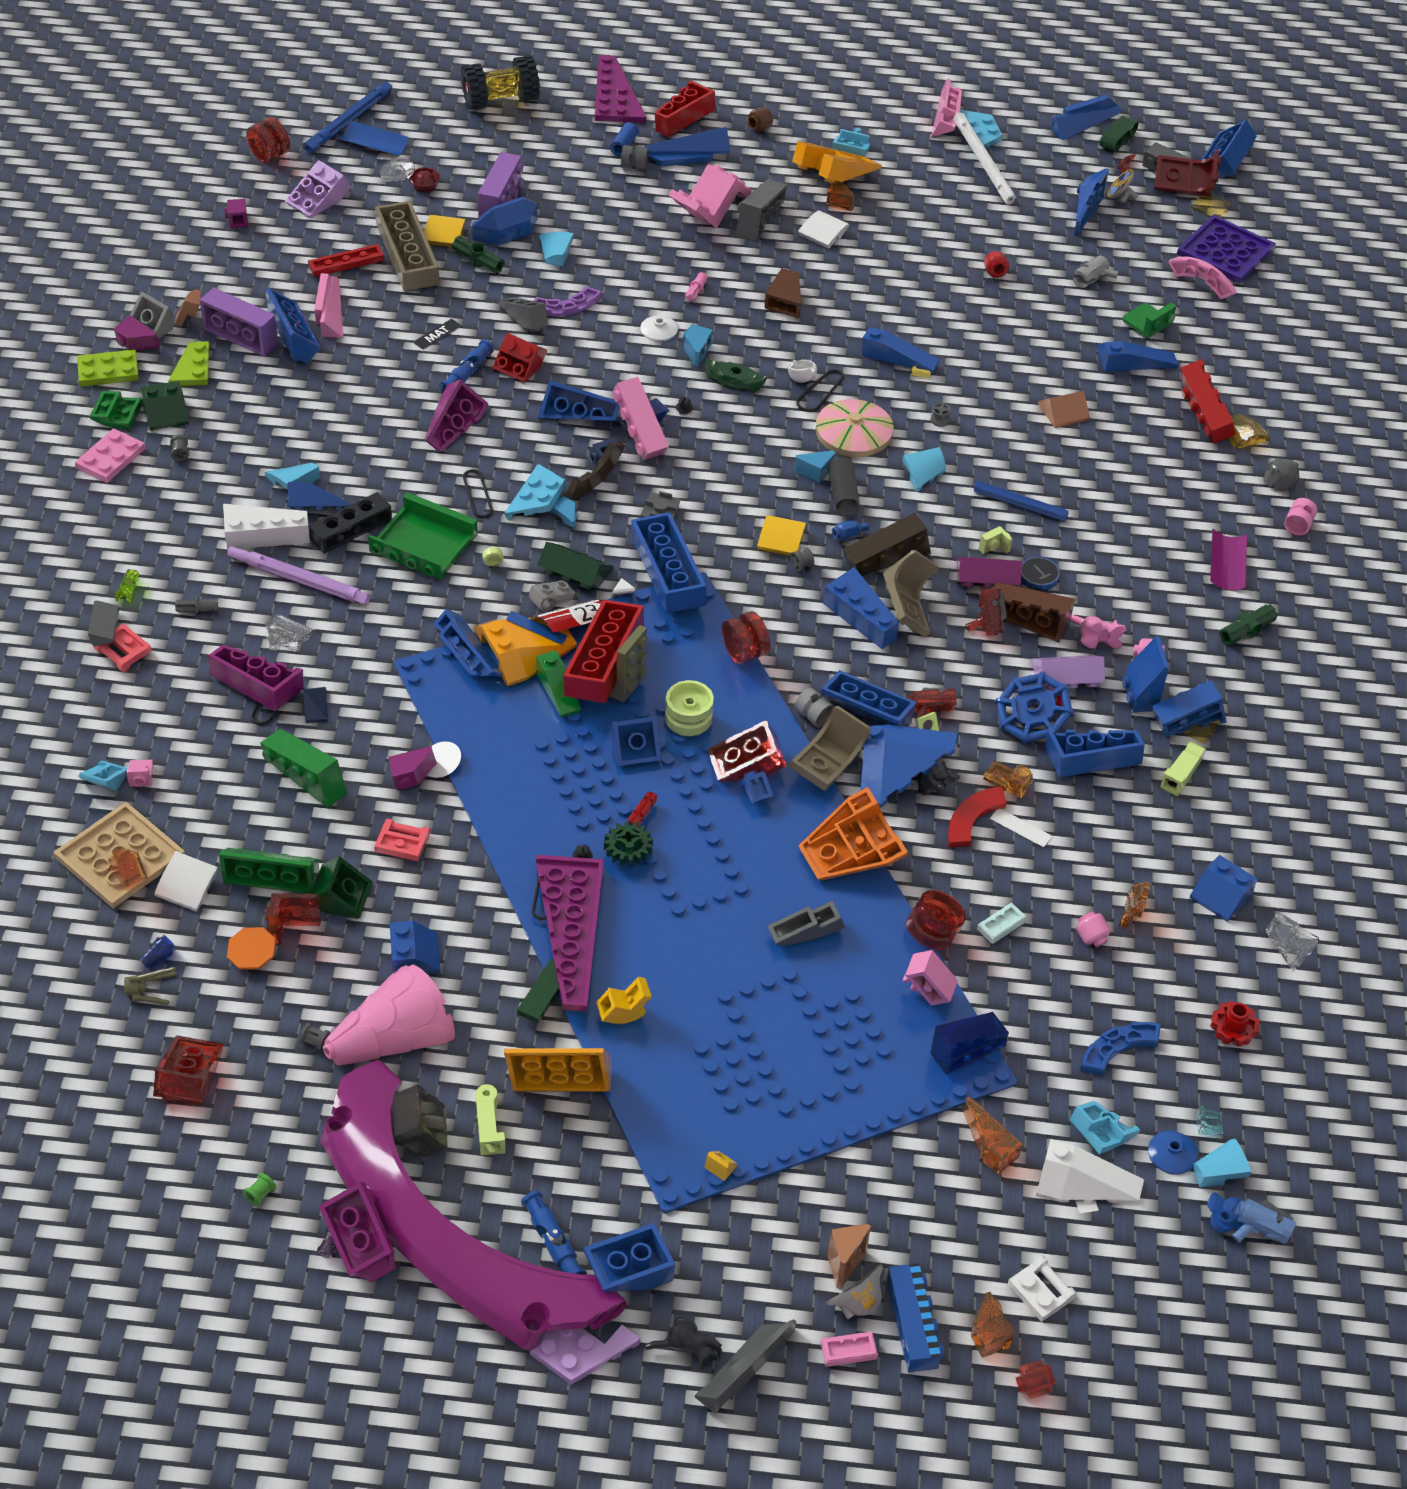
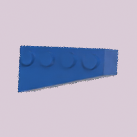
[1045,729,1145,777]

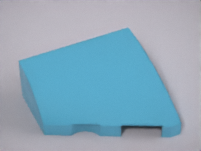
[265,463,320,490]
[1070,1101,1140,1155]

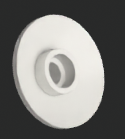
[641,316,678,342]

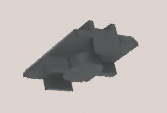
[640,491,681,518]

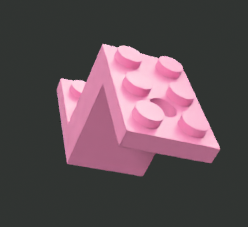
[668,164,752,229]

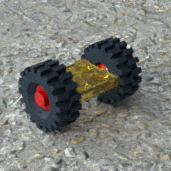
[461,55,540,110]

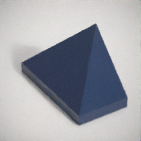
[303,687,328,723]

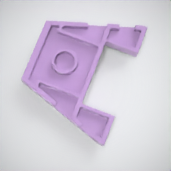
[530,1325,640,1385]

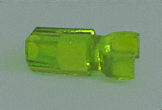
[115,569,140,603]

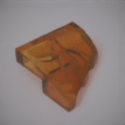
[1118,882,1151,928]

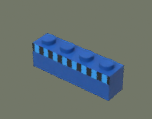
[887,1263,944,1373]

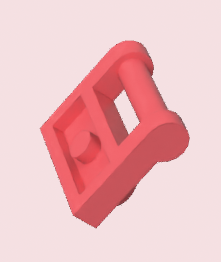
[94,624,152,672]
[374,819,431,861]

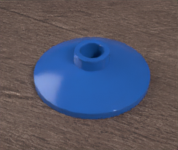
[1148,1131,1198,1174]

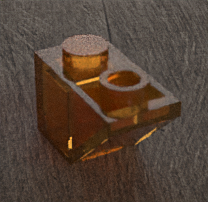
[108,848,148,887]
[971,1292,1014,1358]

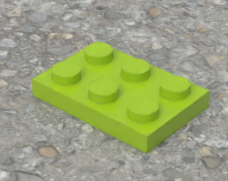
[77,350,139,387]

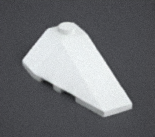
[1036,1139,1144,1203]

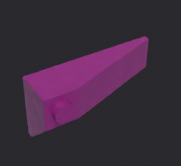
[425,379,488,452]

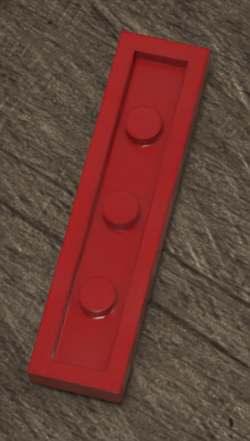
[308,244,384,277]

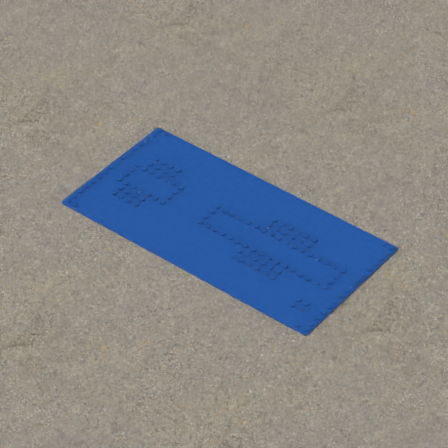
[394,572,1017,1213]

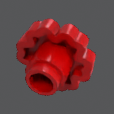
[1210,1001,1260,1047]

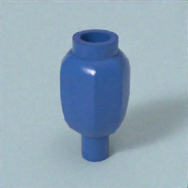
[832,521,869,541]

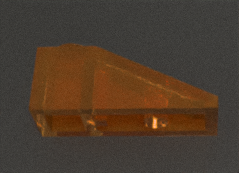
[963,1096,1023,1174]

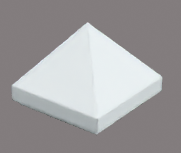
[612,578,635,596]

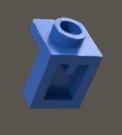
[739,771,774,805]

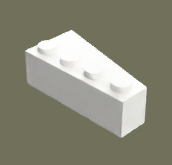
[223,504,310,550]

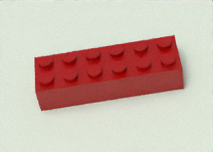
[563,599,644,703]

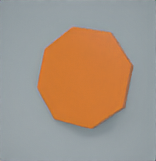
[227,927,276,970]

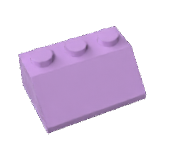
[1032,655,1105,689]

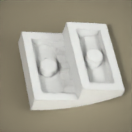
[798,210,849,249]
[154,851,218,912]

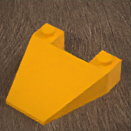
[792,141,882,183]

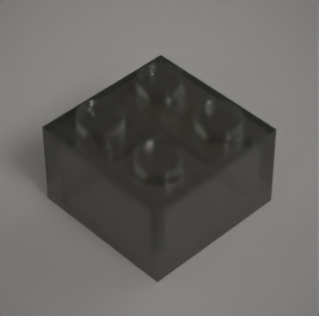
[392,1084,448,1158]

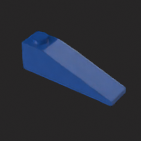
[1074,168,1109,236]
[862,327,939,374]
[1096,341,1178,372]

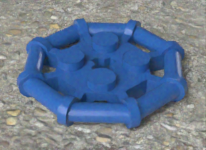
[994,671,1074,744]

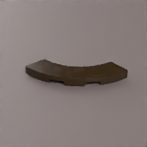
[566,442,626,500]

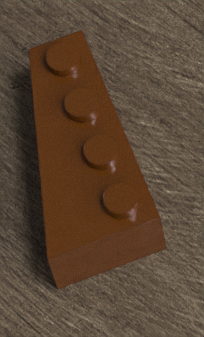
[984,582,1075,643]

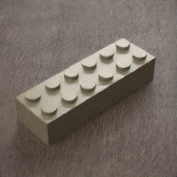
[375,201,440,291]

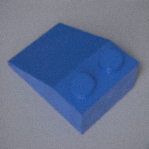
[1122,636,1169,713]
[583,1223,676,1293]

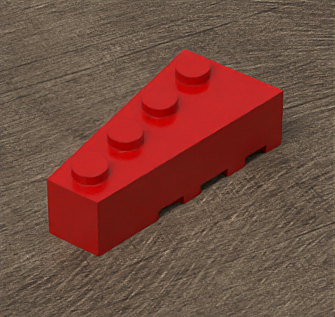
[654,80,716,137]
[1180,359,1235,443]

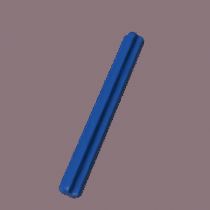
[974,481,1069,521]

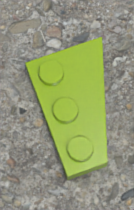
[168,341,210,386]

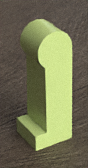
[1160,741,1206,796]
[476,1084,506,1156]

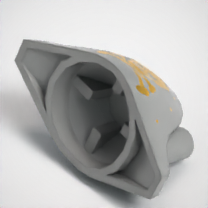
[825,1264,883,1319]

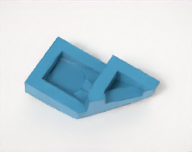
[549,496,578,528]

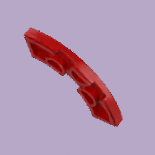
[948,786,1007,847]

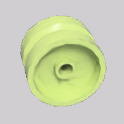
[665,680,714,736]

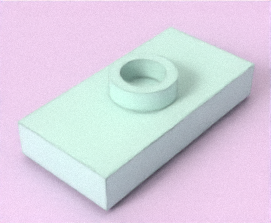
[977,903,1027,944]

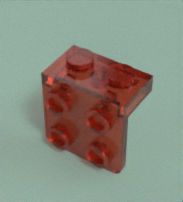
[265,893,321,945]

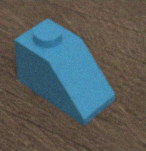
[682,324,713,367]

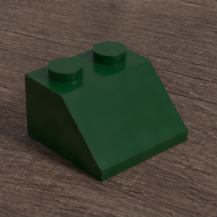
[140,381,189,430]
[309,856,373,919]

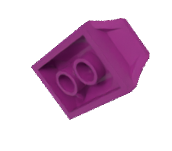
[319,1182,396,1282]

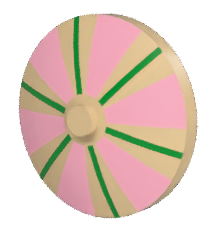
[815,399,894,457]

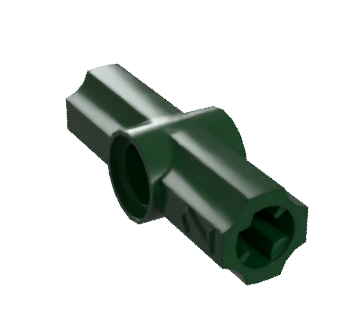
[452,236,505,274]
[1219,604,1278,646]

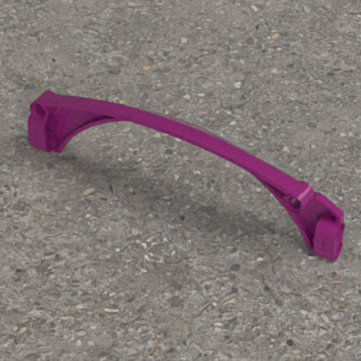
[320,1060,627,1350]

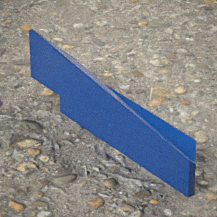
[1051,94,1122,140]
[644,127,730,167]
[433,609,503,677]

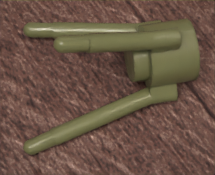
[124,967,177,1005]

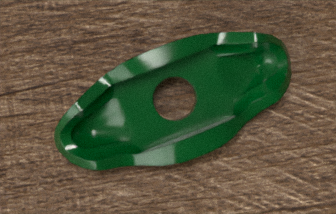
[705,358,767,392]

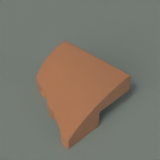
[174,289,201,327]

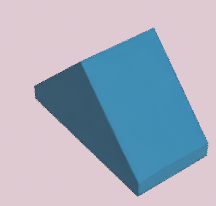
[795,450,835,483]

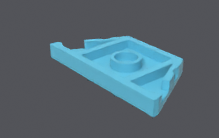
[960,110,1003,154]
[505,464,567,519]

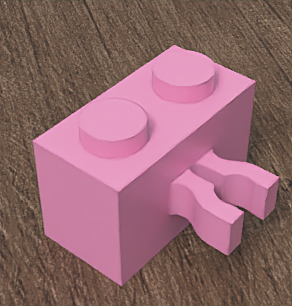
[903,950,958,1006]

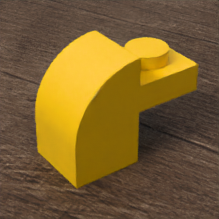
[596,977,652,1024]

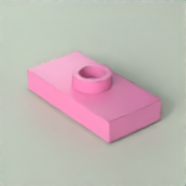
[820,1332,878,1367]

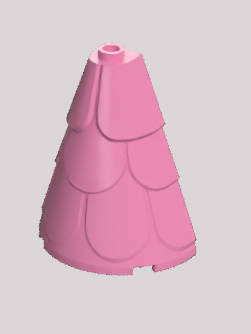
[323,965,455,1066]

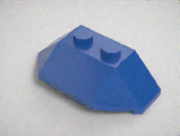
[472,197,537,245]

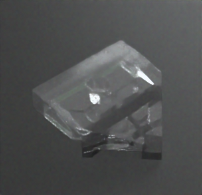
[265,614,314,651]

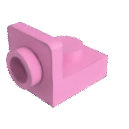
[126,760,153,787]

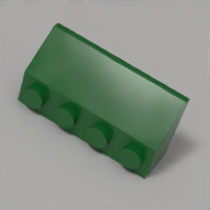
[219,848,319,894]

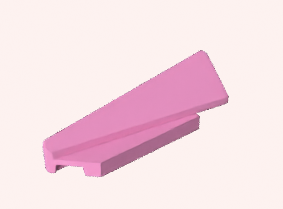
[931,78,962,137]
[314,274,343,338]

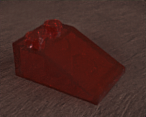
[708,720,787,783]
[153,1035,224,1105]

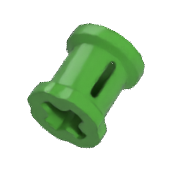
[242,1173,277,1207]

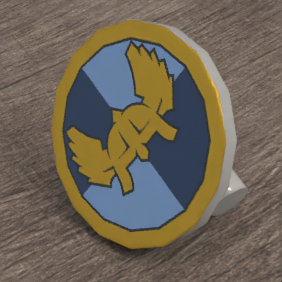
[1107,169,1138,204]

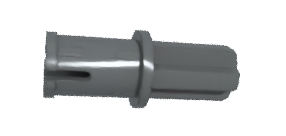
[175,597,218,614]

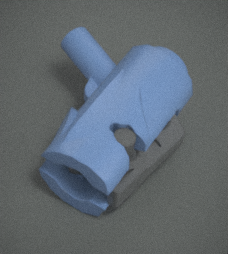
[1232,1199,1296,1244]

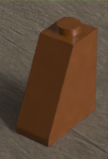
[764,268,801,318]

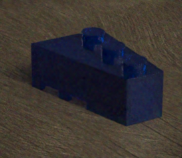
[930,1012,1009,1075]

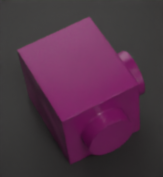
[224,199,248,228]

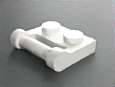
[1008,1256,1077,1322]

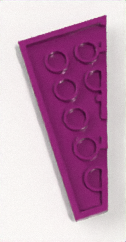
[595,55,647,123]

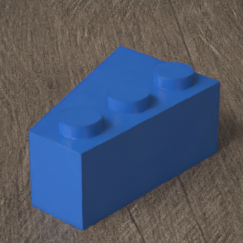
[1152,680,1227,737]

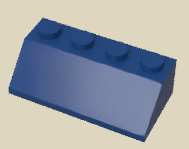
[1201,120,1257,178]
[266,287,321,364]
[821,670,917,727]

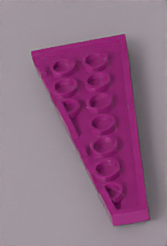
[536,855,604,1012]

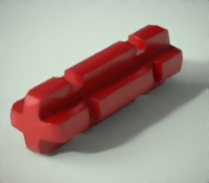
[628,791,657,827]

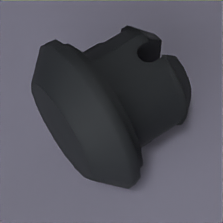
[676,397,693,414]
[573,844,593,859]

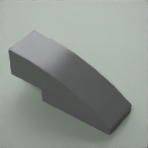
[768,901,845,946]

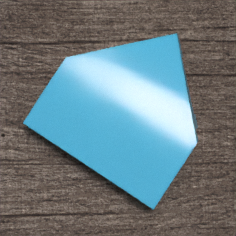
[832,128,870,156]

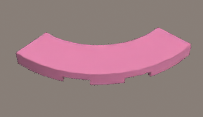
[1168,257,1237,299]

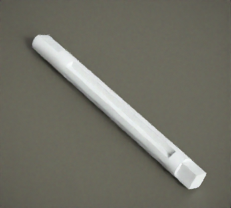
[953,112,1016,205]

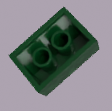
[538,542,614,590]

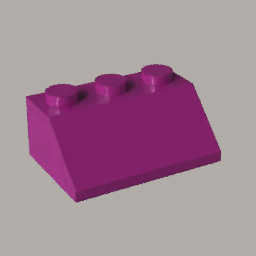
[956,557,1022,588]

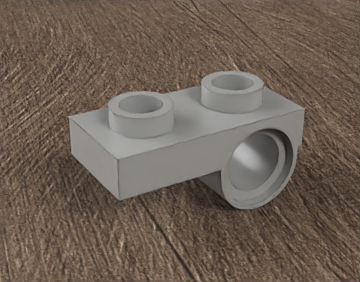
[529,580,575,612]

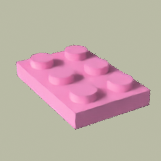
[75,428,146,483]

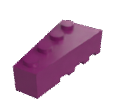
[208,645,304,711]

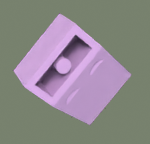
[285,160,352,218]

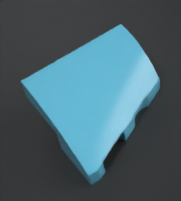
[539,232,574,267]
[903,447,946,491]
[1193,1139,1251,1188]

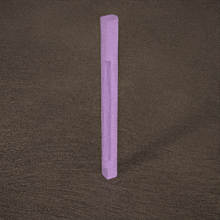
[227,546,371,605]

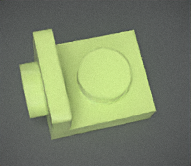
[978,526,1012,554]

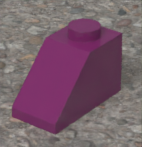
[114,315,160,350]
[388,746,437,790]

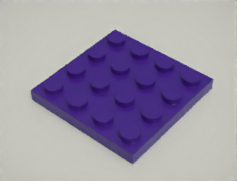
[1177,214,1276,284]

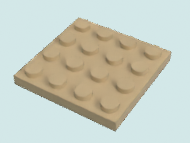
[53,802,185,909]

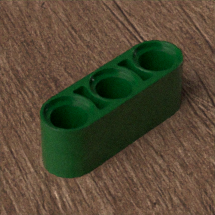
[1099,115,1139,152]

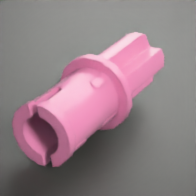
[685,272,708,302]

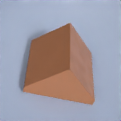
[1038,391,1090,428]
[827,1224,871,1290]

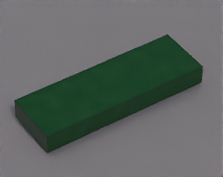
[517,958,559,1023]

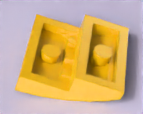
[424,215,466,247]
[757,515,806,556]

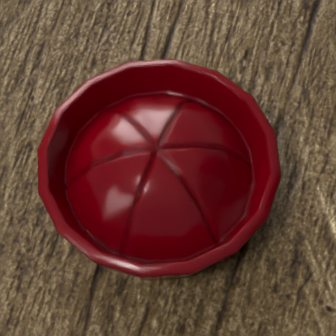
[409,168,440,192]

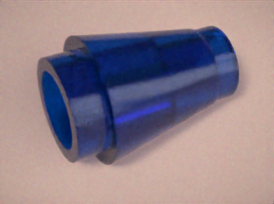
[140,935,176,969]

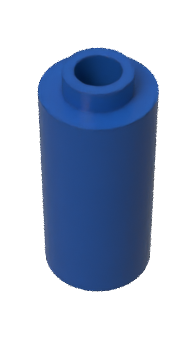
[610,122,639,157]

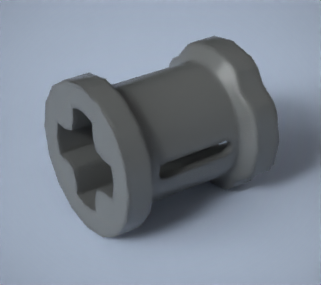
[170,435,189,461]
[299,1023,331,1051]

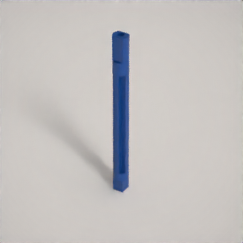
[303,81,393,154]

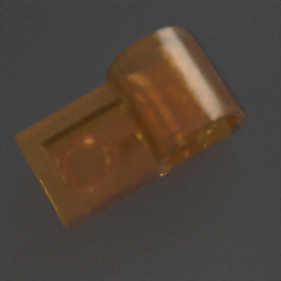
[983,760,1033,798]

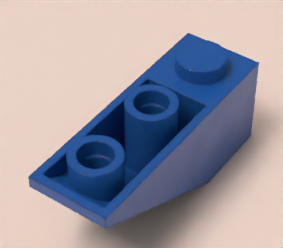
[288,482,351,511]

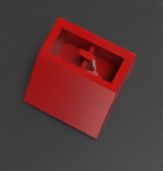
[492,332,547,383]

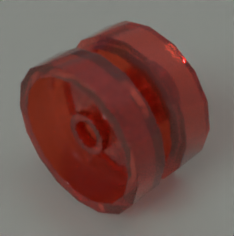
[246,117,290,163]
[721,611,771,664]
[906,890,966,950]

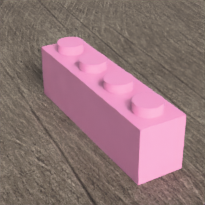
[612,377,669,461]

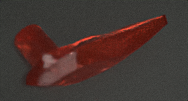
[1117,154,1136,172]

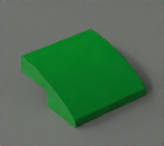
[89,391,142,430]

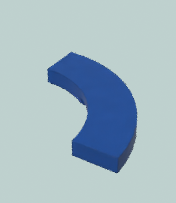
[1080,1022,1161,1076]

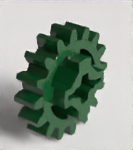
[604,821,653,866]

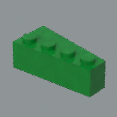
[260,729,347,808]

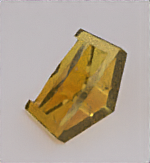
[1228,414,1270,449]

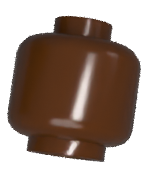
[748,107,773,132]

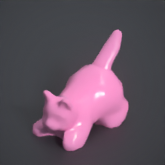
[1071,615,1127,649]

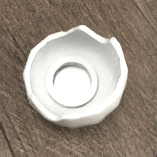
[787,360,817,383]

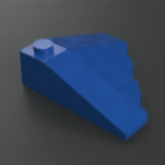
[861,724,959,807]

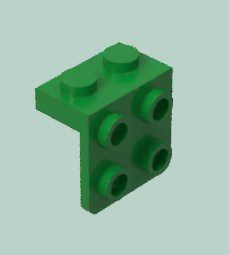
[1122,302,1177,338]

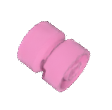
[1284,498,1317,535]

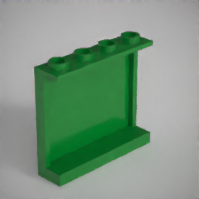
[368,492,478,580]

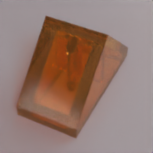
[826,181,855,211]

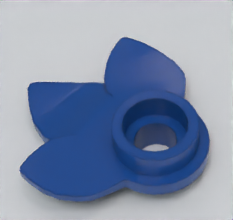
[1207,1192,1243,1233]

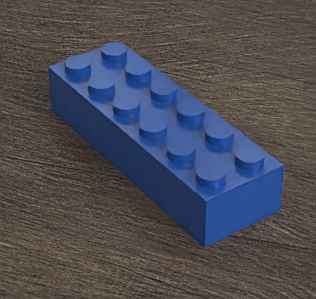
[631,512,707,613]

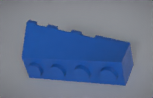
[538,380,623,423]

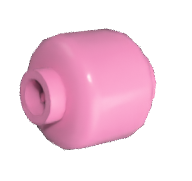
[1076,911,1111,947]

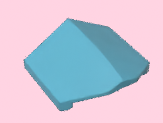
[77,761,129,791]

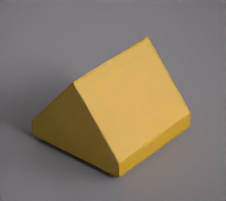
[704,1151,737,1181]

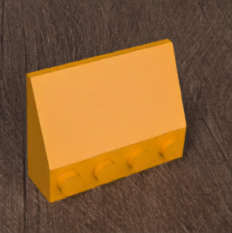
[504,1048,612,1091]

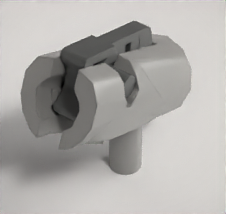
[1073,255,1118,288]

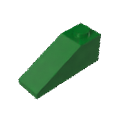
[536,650,581,718]

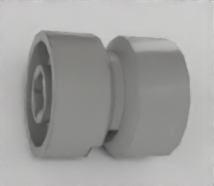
[794,688,835,728]

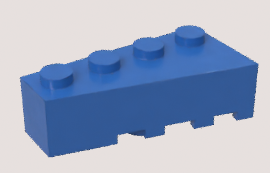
[823,567,899,649]

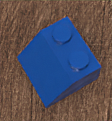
[1189,854,1257,922]
[389,921,441,974]

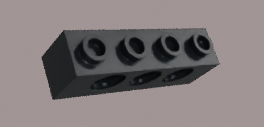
[309,492,392,554]

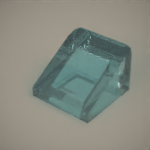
[1196,1105,1223,1135]

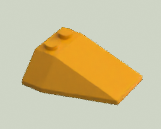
[474,617,577,686]

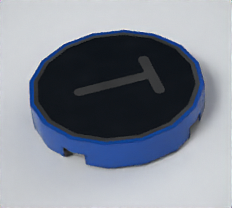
[1021,557,1060,590]

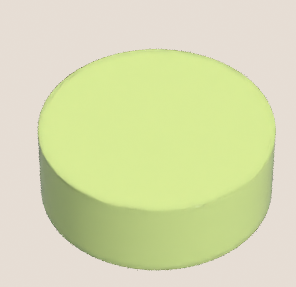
[482,547,504,566]

